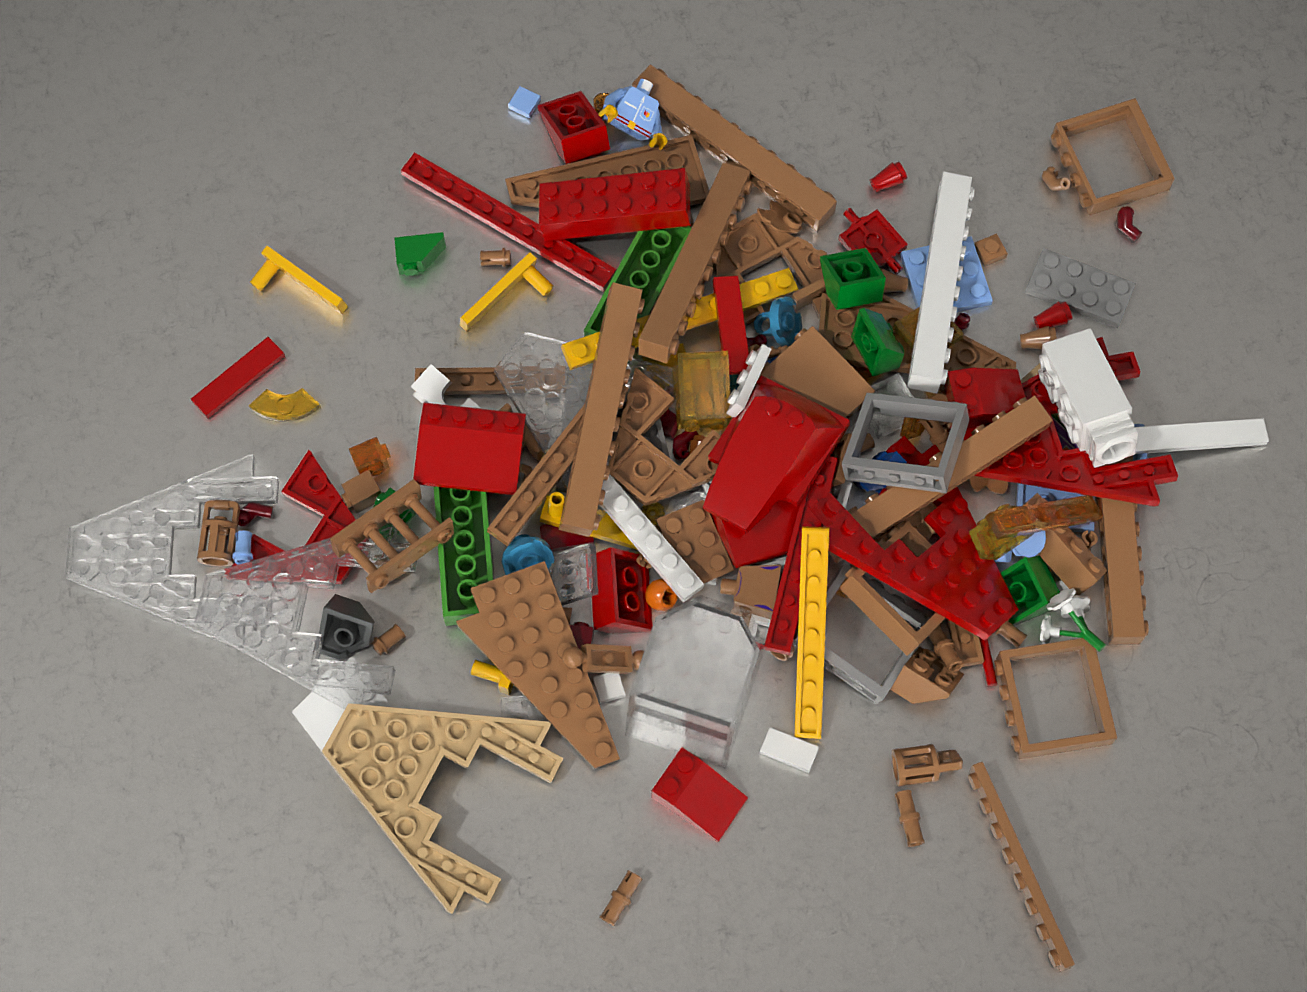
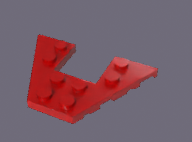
[225,450,369,584]

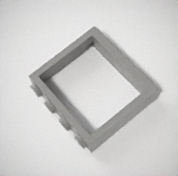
[842,393,969,493]
[793,563,927,703]

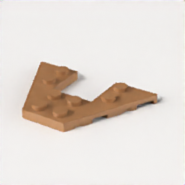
[716,213,827,326]
[608,368,721,506]

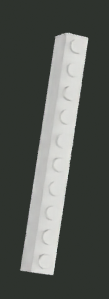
[907,171,975,394]

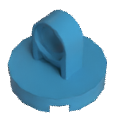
[754,296,802,347]
[501,534,554,575]

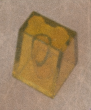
[672,351,731,432]

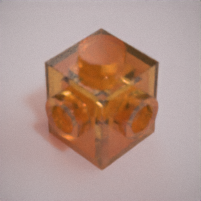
[349,437,391,476]

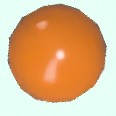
[646,579,678,611]

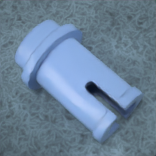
[232,530,253,565]

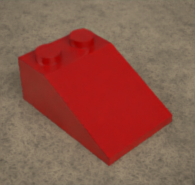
[537,91,610,164]
[944,367,1025,428]
[651,747,748,842]

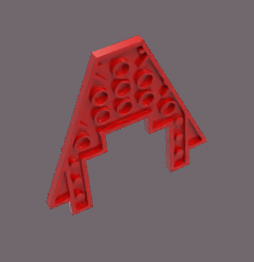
[950,337,1178,507]
[810,436,1018,640]

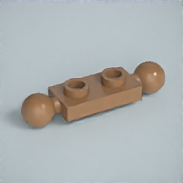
[562,644,651,674]

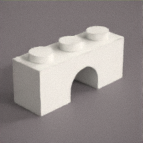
[411,364,481,409]

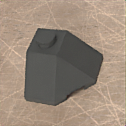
[315,594,375,660]

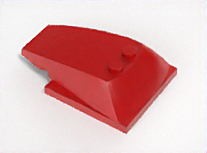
[703,375,850,533]

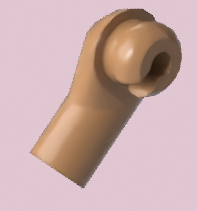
[1042,167,1070,191]

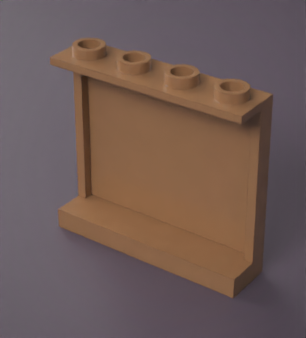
[757,326,875,420]

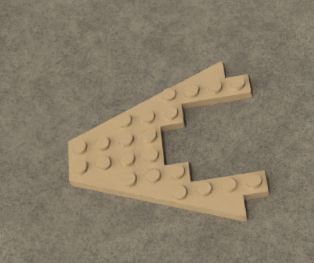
[321,703,564,914]

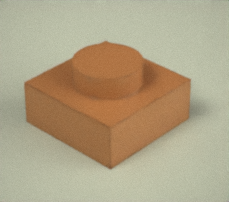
[974,234,1008,267]

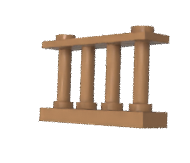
[330,479,454,593]

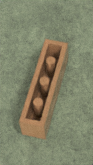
[1007,493,1108,596]

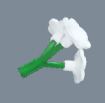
[1040,588,1106,652]

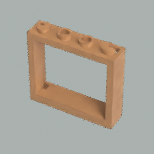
[1051,98,1175,216]
[839,522,945,656]
[994,638,1117,759]

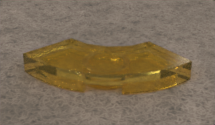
[249,388,321,422]

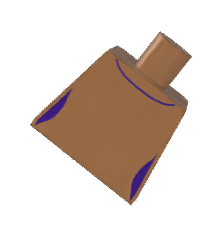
[720,565,783,620]

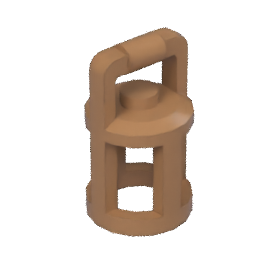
[197,500,240,567]
[892,744,963,787]

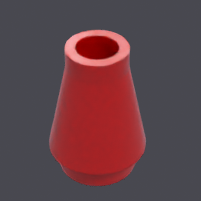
[869,162,907,192]
[1033,301,1073,329]

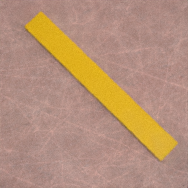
[795,526,829,739]

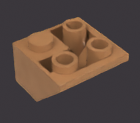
[890,646,964,704]

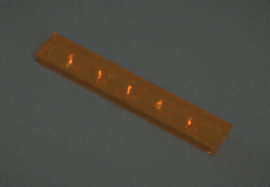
[985,495,1103,540]

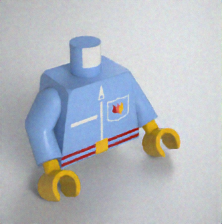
[599,79,668,150]

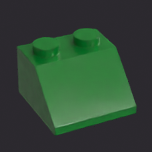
[820,248,886,310]
[851,308,905,377]
[1001,556,1060,626]

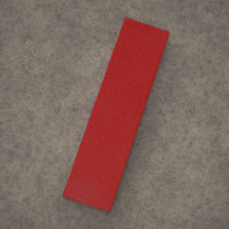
[712,276,749,375]
[191,337,285,419]

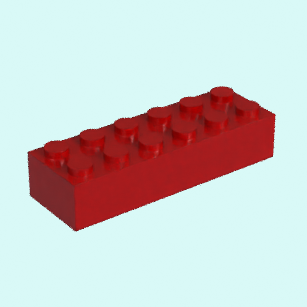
[539,168,691,241]

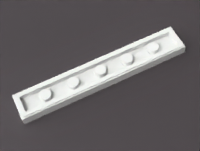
[1135,418,1269,454]

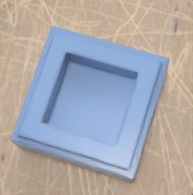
[508,86,541,118]

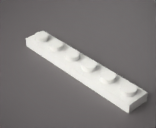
[600,474,704,603]

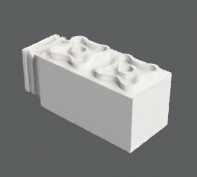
[1038,328,1138,468]

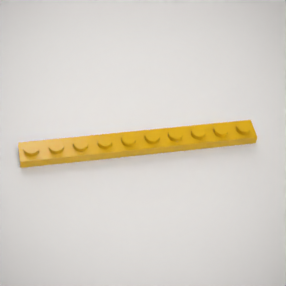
[561,268,799,370]

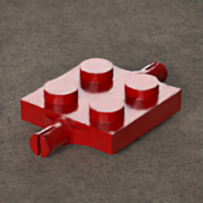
[838,208,908,274]

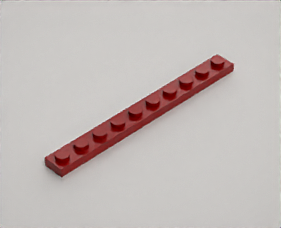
[401,152,617,292]

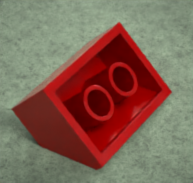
[589,547,653,634]

